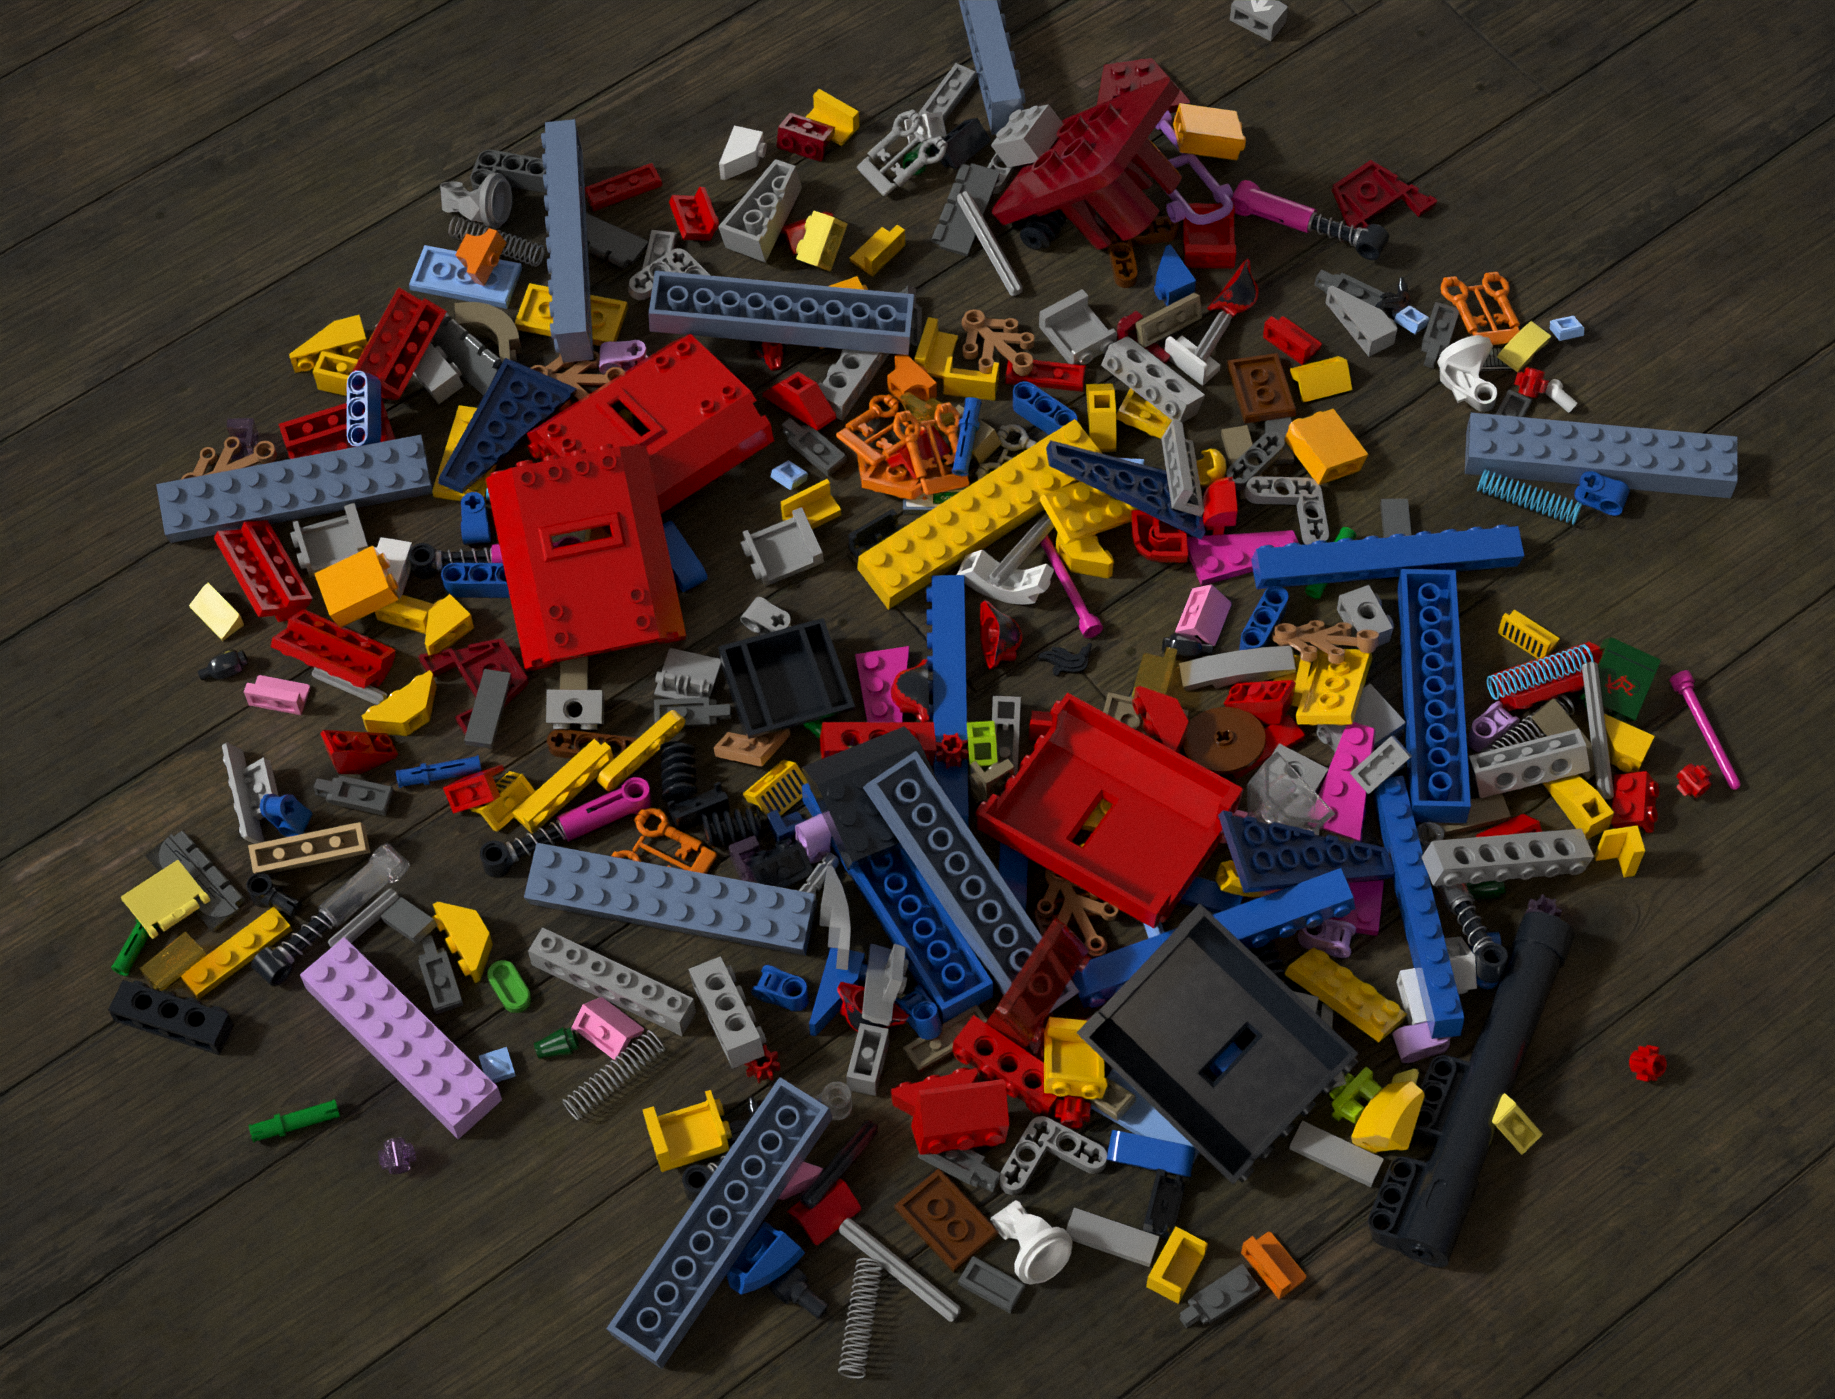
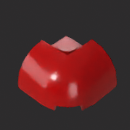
[1202,477,1237,535]
[1131,510,1188,563]

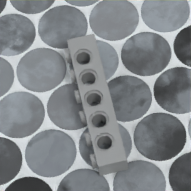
[1422,829,1594,886]
[528,927,696,1036]

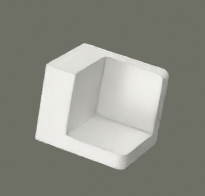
[904,112,946,143]

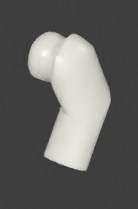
[1545,379,1577,413]

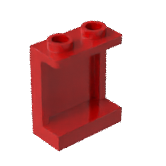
[1183,203,1236,268]

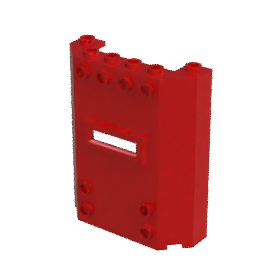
[527,334,774,534]
[486,444,686,672]
[975,692,1243,928]

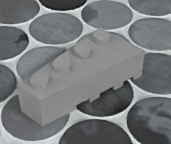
[719,159,802,262]

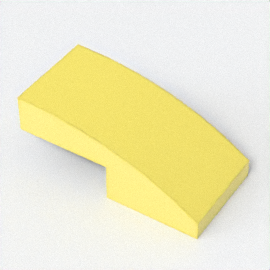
[1497,321,1551,372]

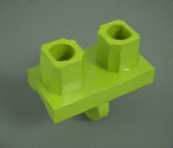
[1329,1067,1382,1124]

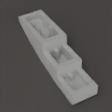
[1179,646,1297,692]
[820,866,851,970]

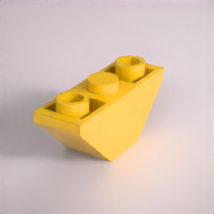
[1086,384,1116,452]
[1056,533,1114,579]
[362,670,437,736]
[432,902,493,983]

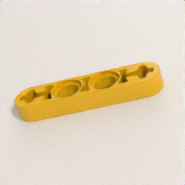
[597,710,686,791]

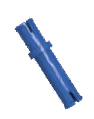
[952,397,982,477]
[396,755,481,788]

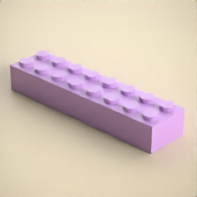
[300,937,502,1139]

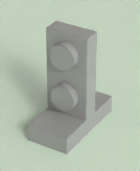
[1350,735,1412,794]

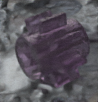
[1525,894,1562,917]
[378,1138,416,1174]

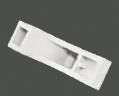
[957,550,1054,604]

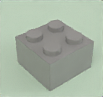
[991,104,1063,167]

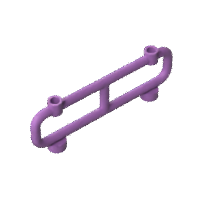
[1156,111,1233,225]

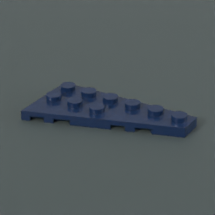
[438,358,577,494]
[1046,440,1206,540]
[1218,810,1395,893]

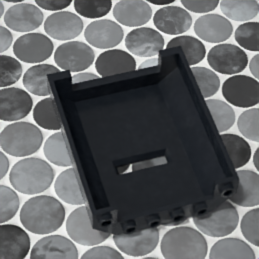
[1077,903,1358,1184]

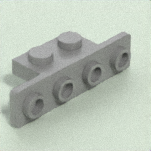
[222,742,279,844]
[862,944,908,1026]

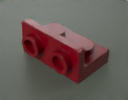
[776,113,835,161]

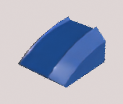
[726,1221,805,1295]

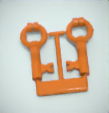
[1441,272,1520,345]
[836,394,926,466]
[893,402,970,495]
[611,808,718,874]

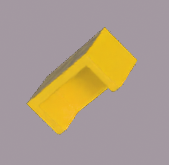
[944,356,999,401]
[1146,1227,1208,1304]

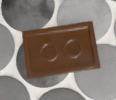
[1227,353,1296,424]
[894,1168,999,1273]

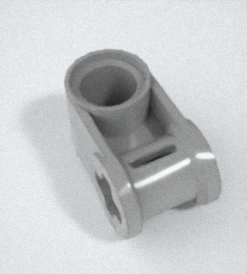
[740,597,791,635]

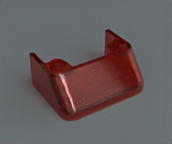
[985,917,1091,1049]

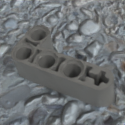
[470,150,547,193]

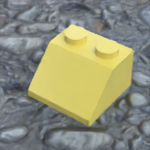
[796,211,848,272]

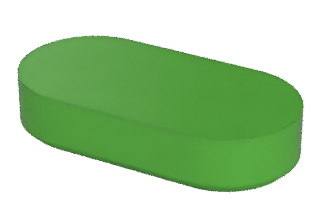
[488,960,531,1013]

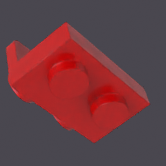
[669,187,719,241]
[1611,771,1659,833]

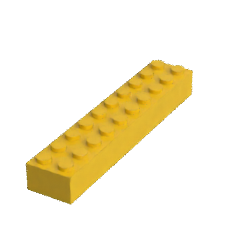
[857,419,1102,610]

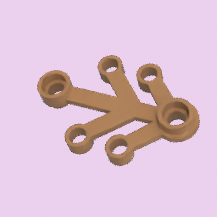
[962,310,1035,376]
[531,351,625,411]
[181,436,277,480]
[1272,620,1379,664]
[1037,869,1118,960]

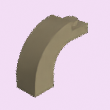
[454,302,522,365]

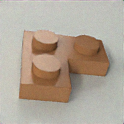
[714,728,790,767]

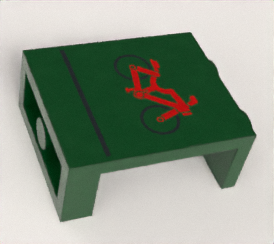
[1578,637,1661,723]

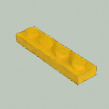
[180,907,292,999]

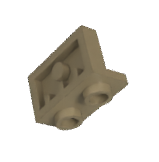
[969,759,1014,803]

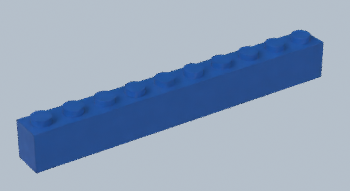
[1251,525,1524,589]
[926,575,968,827]
[1372,776,1464,1039]
[1069,868,1356,1008]

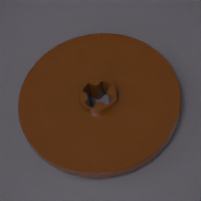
[1183,707,1266,774]

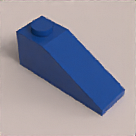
[809,948,867,1036]

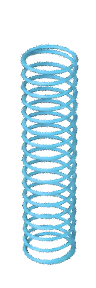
[1477,469,1582,525]
[1487,644,1594,700]

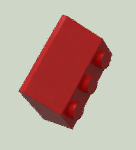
[911,1079,1009,1155]

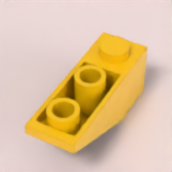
[289,315,367,373]
[1543,775,1614,840]

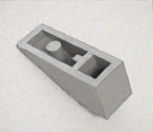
[1326,285,1397,357]
[992,696,1021,776]

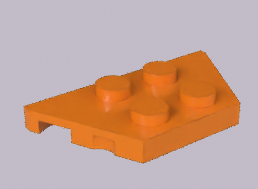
[857,448,953,500]

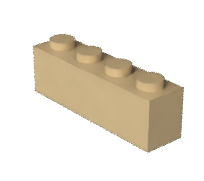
[248,822,370,874]

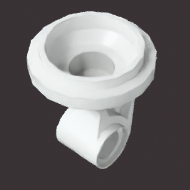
[1437,335,1497,412]
[991,1200,1072,1284]

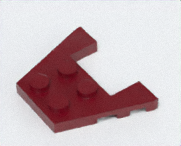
[1097,58,1190,113]
[1331,160,1437,229]
[418,638,529,735]

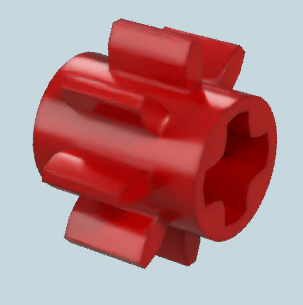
[1514,367,1549,398]
[936,733,969,769]
[1676,763,1712,798]
[744,1045,781,1084]
[1629,1045,1667,1082]
[1055,1095,1091,1129]

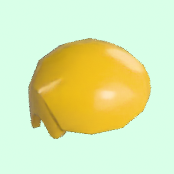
[1196,449,1227,489]

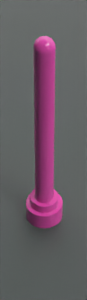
[1040,534,1103,638]
[1669,670,1741,790]

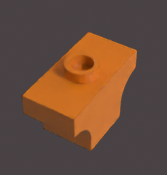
[455,228,506,286]
[887,354,937,406]

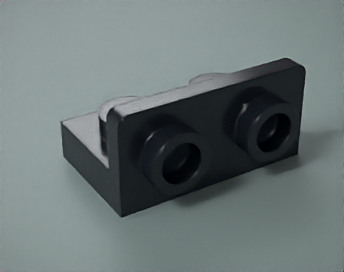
[745,838,814,888]

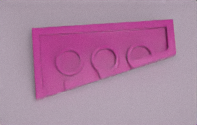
[1187,530,1298,586]
[855,646,909,722]

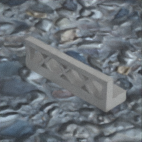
[1161,420,1204,517]

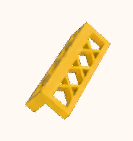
[512,739,614,834]

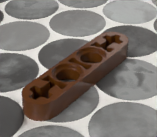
[547,729,654,767]

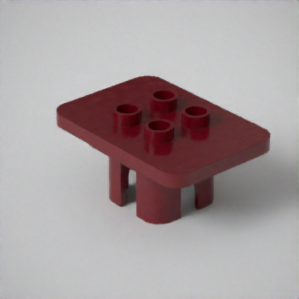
[992,77,1182,249]

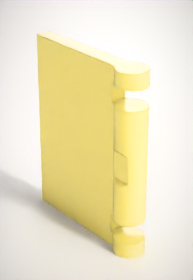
[121,860,210,939]

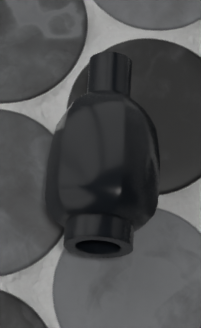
[1162,633,1213,660]
[198,649,249,680]

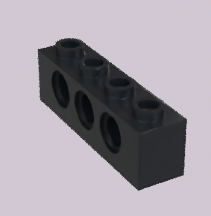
[108,980,234,1056]

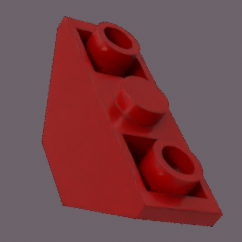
[763,372,836,431]
[1223,680,1296,724]
[1132,686,1189,753]
[320,730,398,775]
[891,1068,978,1116]

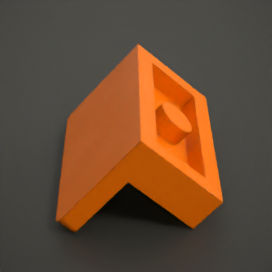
[1241,1232,1306,1299]

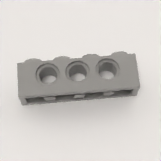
[1101,336,1205,423]
[818,349,890,421]
[1469,729,1590,798]
[688,956,766,1069]

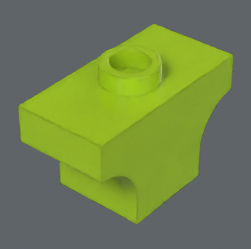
[966,721,998,772]

